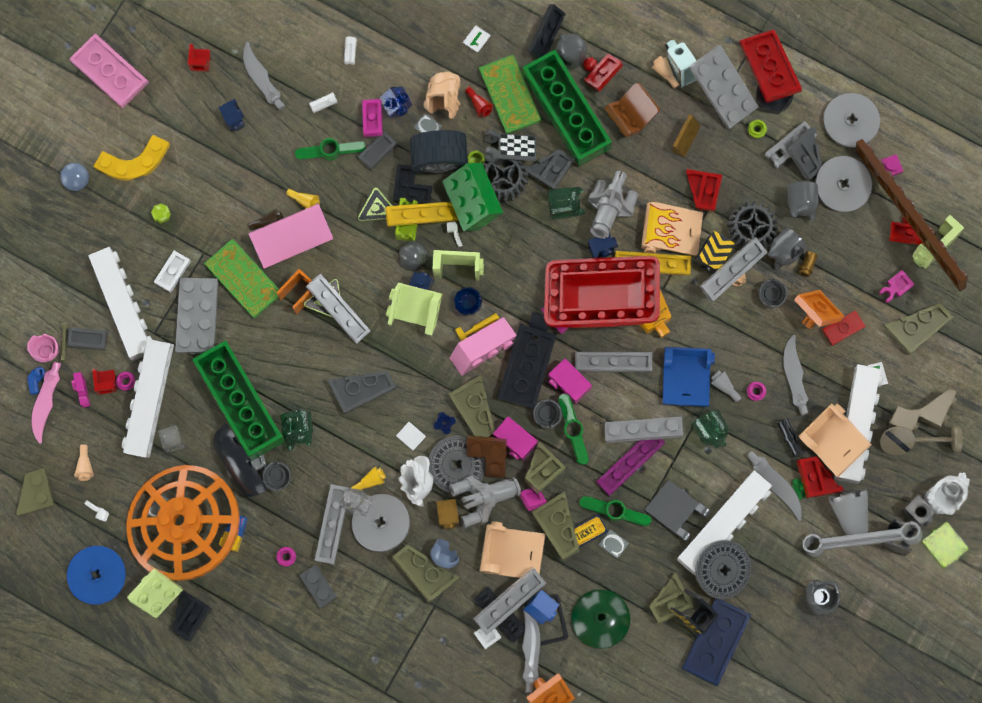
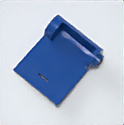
[663,347,715,407]

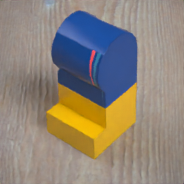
[219,515,248,553]

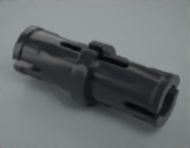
[777,418,805,458]

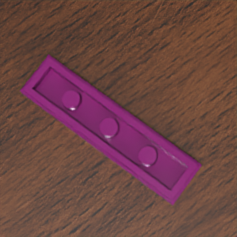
[596,439,665,497]

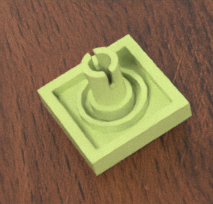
[128,568,183,618]

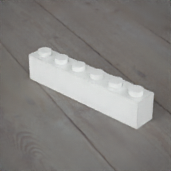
[88,247,152,362]
[122,339,174,458]
[834,365,883,484]
[677,470,772,576]

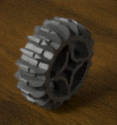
[482,158,528,202]
[727,201,779,249]

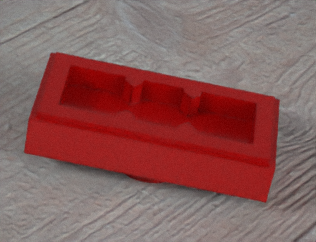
[822,310,866,346]

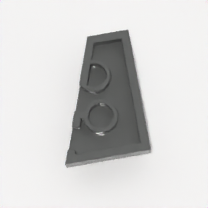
[327,371,396,414]

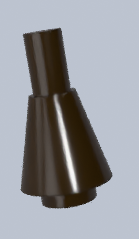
[248,209,283,230]

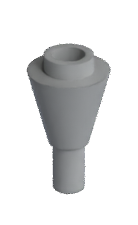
[711,370,742,402]

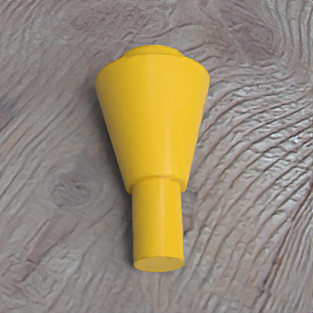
[286,189,320,209]
[351,467,386,494]

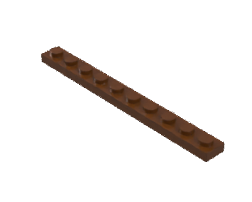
[856,139,968,292]

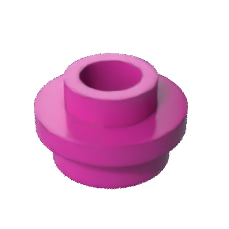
[116,372,136,391]
[747,382,766,401]
[276,547,296,567]

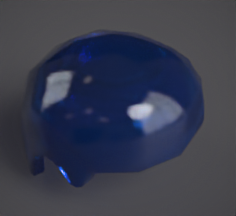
[454,287,483,316]

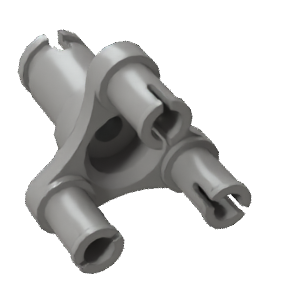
[588,171,639,239]
[449,476,521,528]

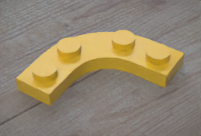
[93,135,170,181]

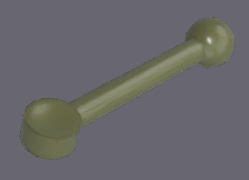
[61,322,68,361]

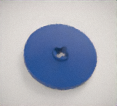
[67,546,126,605]

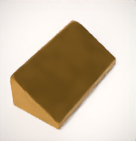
[672,114,700,157]

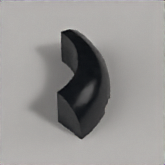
[213,423,267,497]

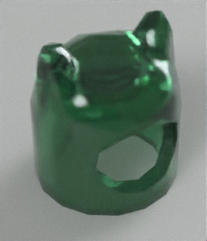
[548,187,585,220]
[691,409,729,449]
[280,410,313,451]

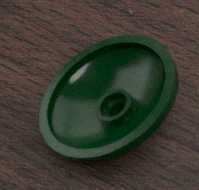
[571,589,630,649]

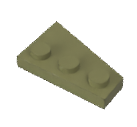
[392,545,460,603]

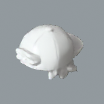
[398,456,433,506]
[924,472,970,515]

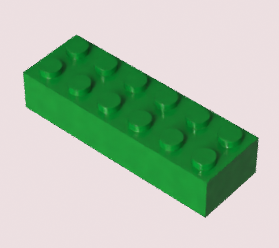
[523,50,612,167]
[192,340,285,461]

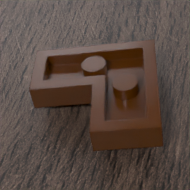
[467,436,507,478]

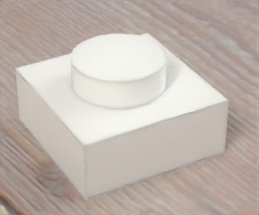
[474,628,501,650]

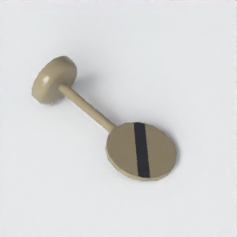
[880,426,963,455]

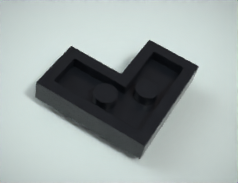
[393,164,433,204]

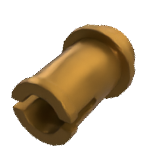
[798,251,818,277]

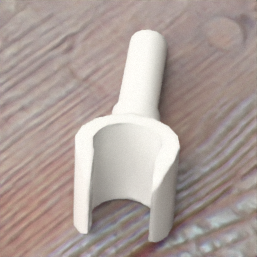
[447,222,463,247]
[85,500,109,522]

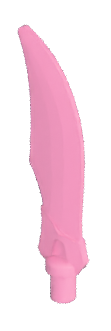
[32,362,61,444]

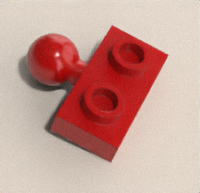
[583,54,623,92]
[889,216,929,246]

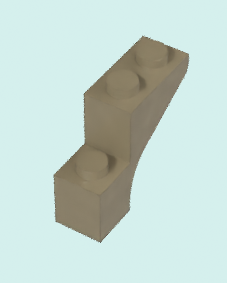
[887,389,957,433]

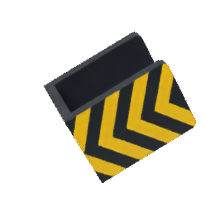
[693,231,735,275]
[670,589,719,635]

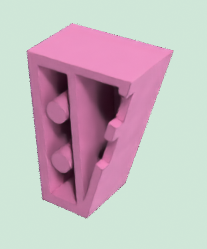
[450,317,517,376]

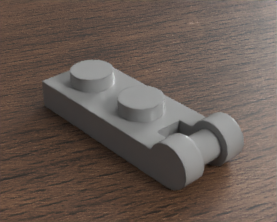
[765,121,817,169]

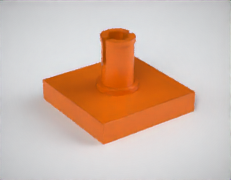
[795,290,845,329]
[526,673,575,703]

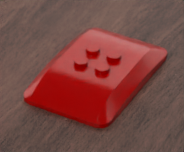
[544,256,660,328]

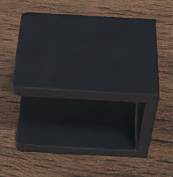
[881,519,918,556]

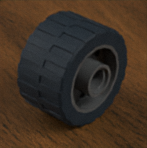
[410,130,468,174]

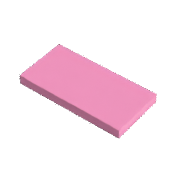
[69,34,149,108]
[249,204,333,268]

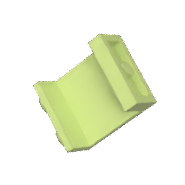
[432,250,484,281]
[386,283,442,335]

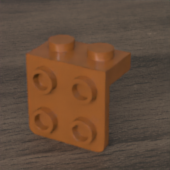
[604,83,660,137]

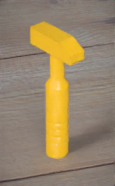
[455,313,500,341]

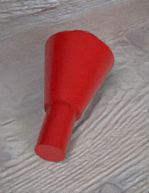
[465,87,493,117]

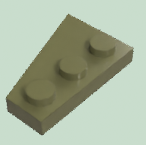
[884,303,953,355]
[448,375,495,437]
[532,491,580,561]

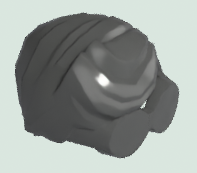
[806,580,840,616]

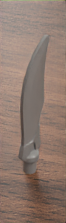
[243,42,285,110]
[783,335,808,416]
[747,451,802,521]
[522,606,540,693]

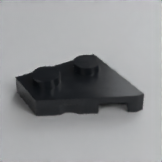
[173,590,212,642]

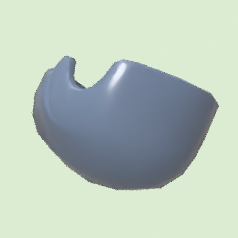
[60,163,89,191]
[431,539,459,569]

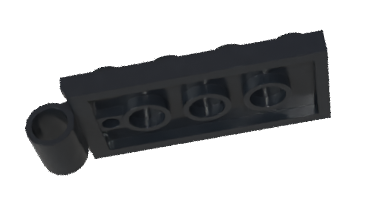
[498,312,557,410]

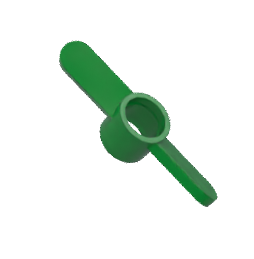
[295,138,366,161]
[559,394,589,465]
[580,496,651,526]

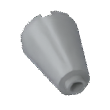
[829,489,868,535]

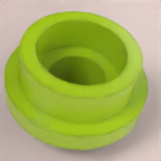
[748,120,767,138]

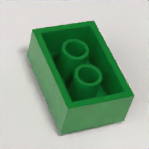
[442,163,503,231]

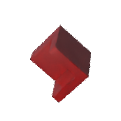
[188,44,211,71]
[92,369,117,395]

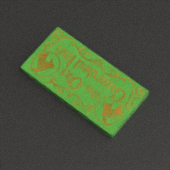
[479,55,541,134]
[204,239,279,319]

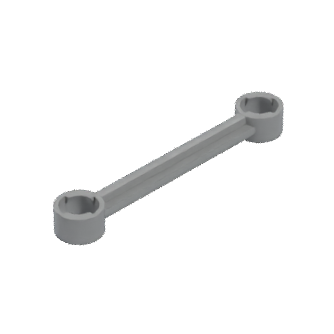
[803,522,923,557]

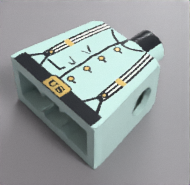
[665,40,696,88]

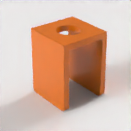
[276,269,313,314]

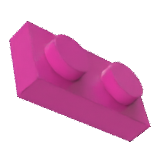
[362,99,383,137]

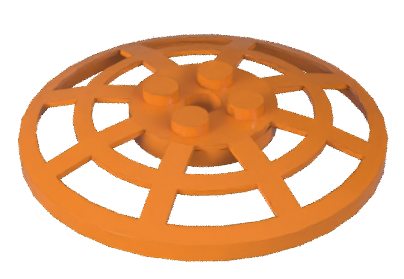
[126,465,240,581]

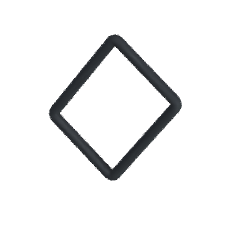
[524,594,568,646]

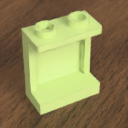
[912,215,964,269]

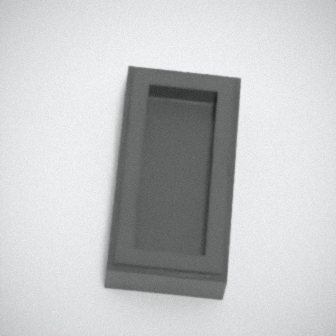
[358,131,398,171]
[67,327,108,351]

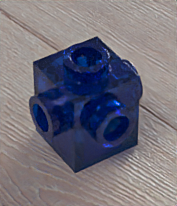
[379,86,413,117]

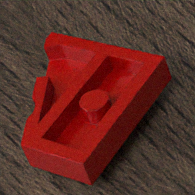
[686,169,723,212]
[797,456,844,499]

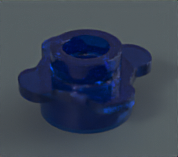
[433,412,456,435]

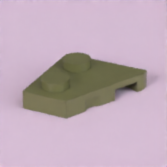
[524,442,566,494]
[17,468,55,516]
[649,573,694,625]

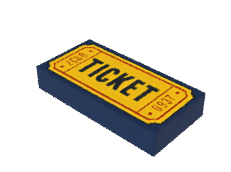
[574,514,608,548]

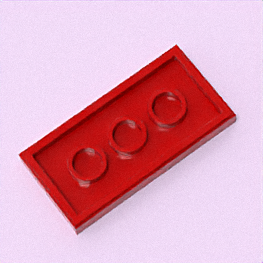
[739,29,802,103]

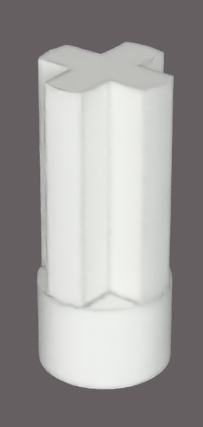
[344,37,357,65]
[309,92,338,113]

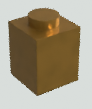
[436,499,459,530]

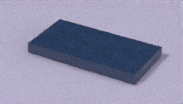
[682,598,751,686]

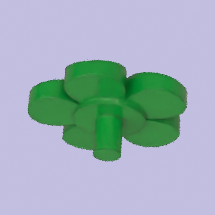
[791,478,807,501]

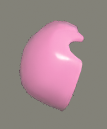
[27,334,59,363]

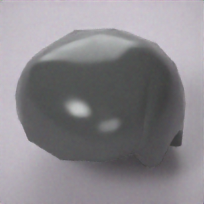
[398,240,428,271]
[758,279,788,308]
[533,399,563,428]
[262,461,291,492]

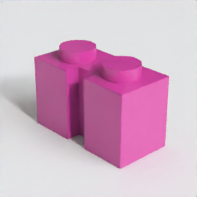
[548,359,592,405]
[493,416,538,461]

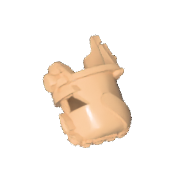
[424,72,461,119]

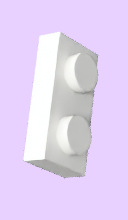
[154,251,191,293]

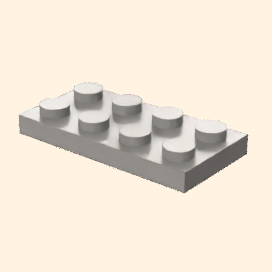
[689,45,759,129]
[175,278,219,354]

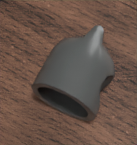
[556,33,587,69]
[787,182,818,221]
[768,227,807,270]

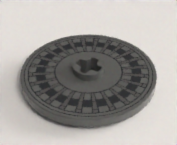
[428,436,486,494]
[695,540,751,599]

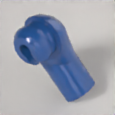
[27,367,45,395]

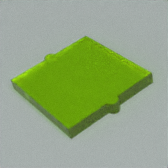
[922,522,969,568]

